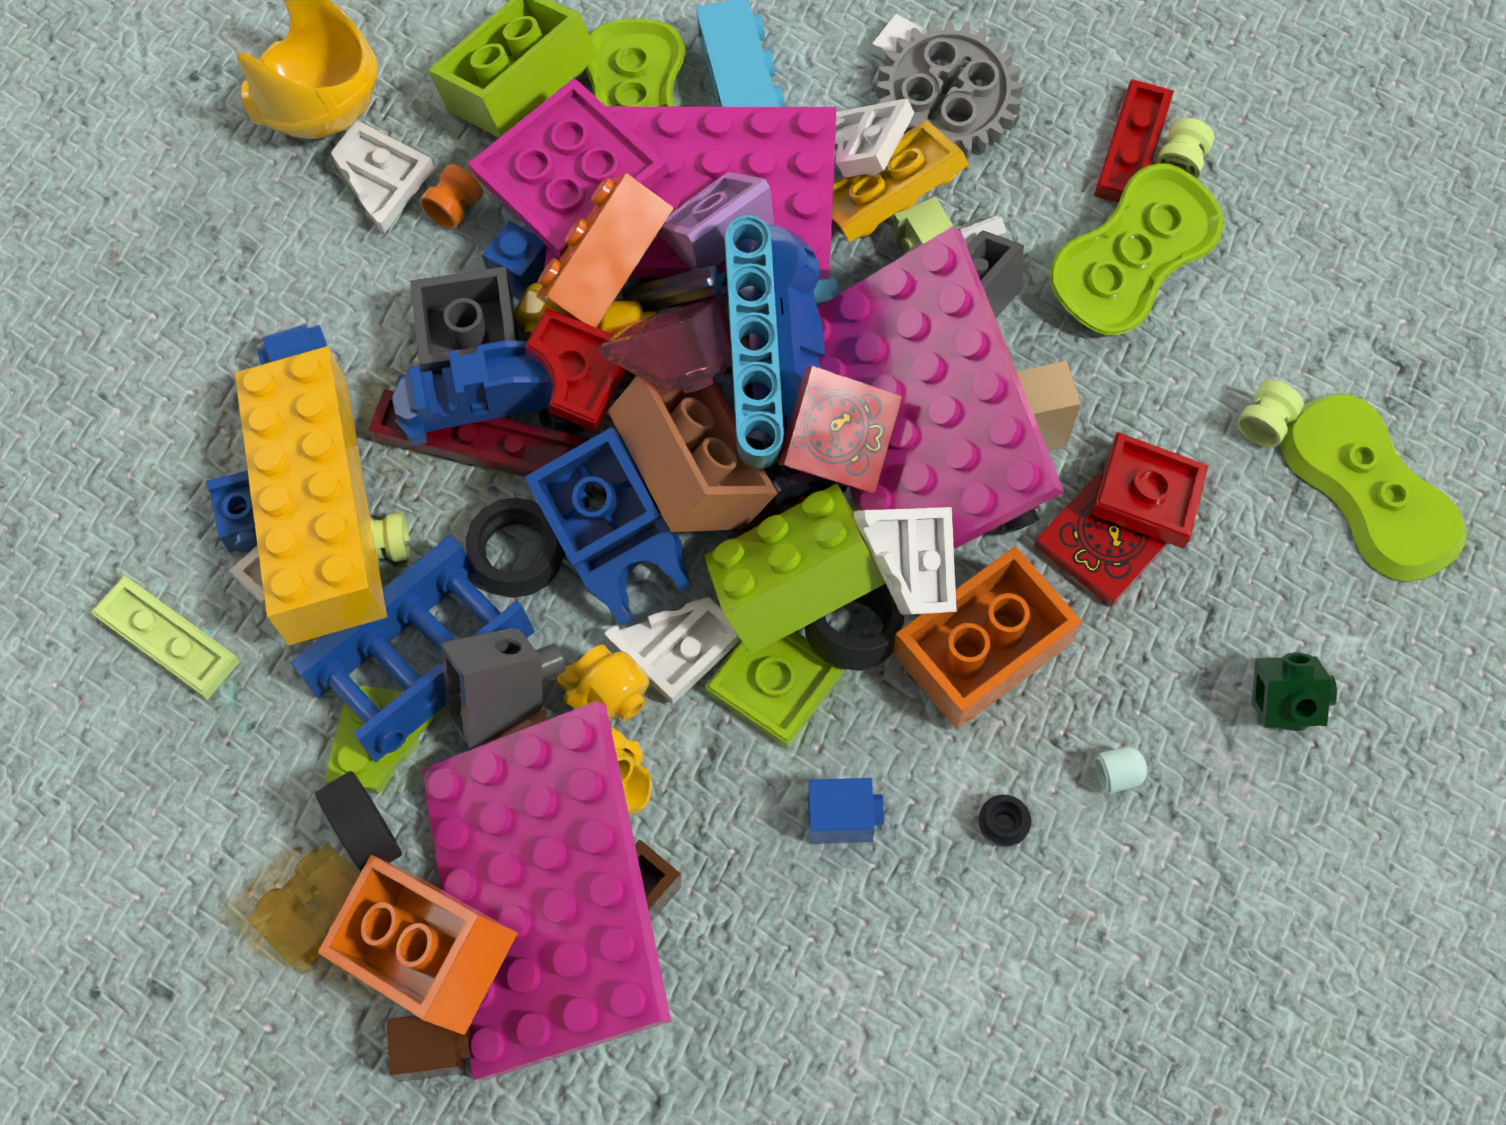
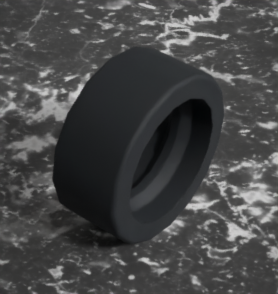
[465,497,563,598]
[805,583,904,671]
[315,771,402,872]

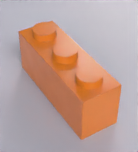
[536,173,673,327]

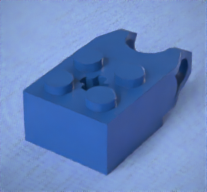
[524,427,694,626]

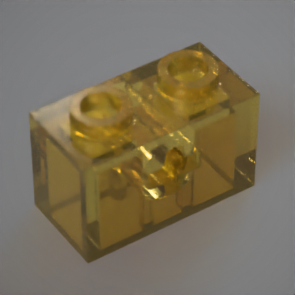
[248,843,359,975]

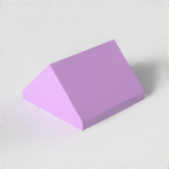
[658,172,774,270]

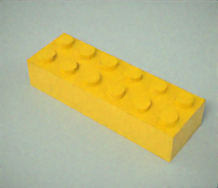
[235,346,387,646]

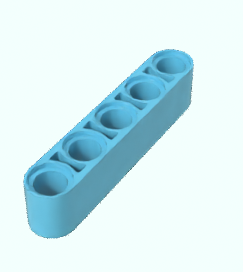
[725,215,784,469]

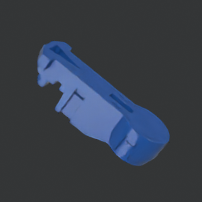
[737,224,825,445]
[392,340,553,446]

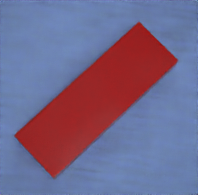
[1094,79,1174,203]

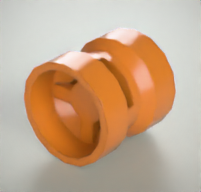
[419,164,484,230]

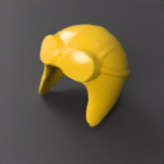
[236,0,378,139]

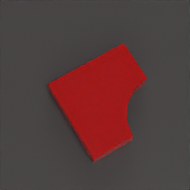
[525,307,636,431]

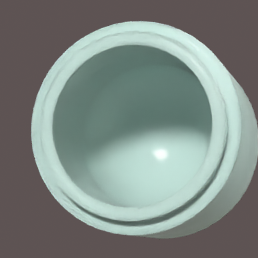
[1094,747,1147,794]

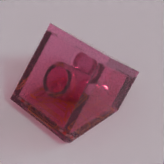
[599,296,731,393]

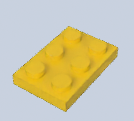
[832,120,969,243]

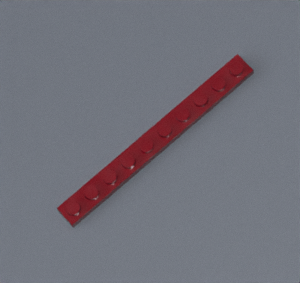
[368,389,850,532]

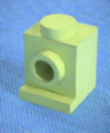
[891,196,955,254]

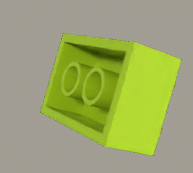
[428,0,599,138]
[704,483,885,655]

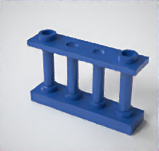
[290,535,535,763]

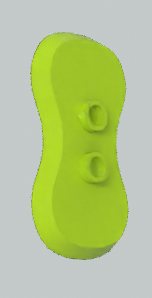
[585,18,685,107]
[1050,163,1224,335]
[1280,393,1467,582]

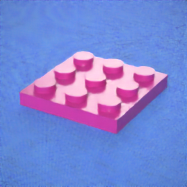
[468,78,669,259]

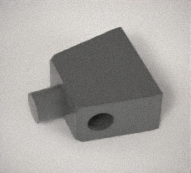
[441,628,565,748]

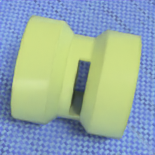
[1156,118,1215,179]
[1237,379,1304,448]
[370,511,410,562]

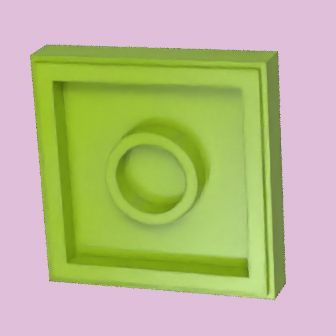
[705,631,846,750]

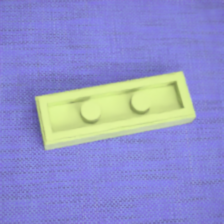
[90,575,240,700]

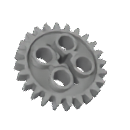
[876,19,1023,160]

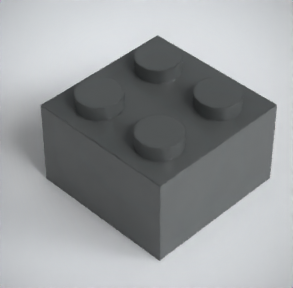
[410,266,519,375]

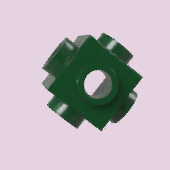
[1252,652,1337,731]

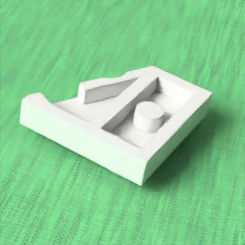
[331,120,434,233]
[604,597,740,705]

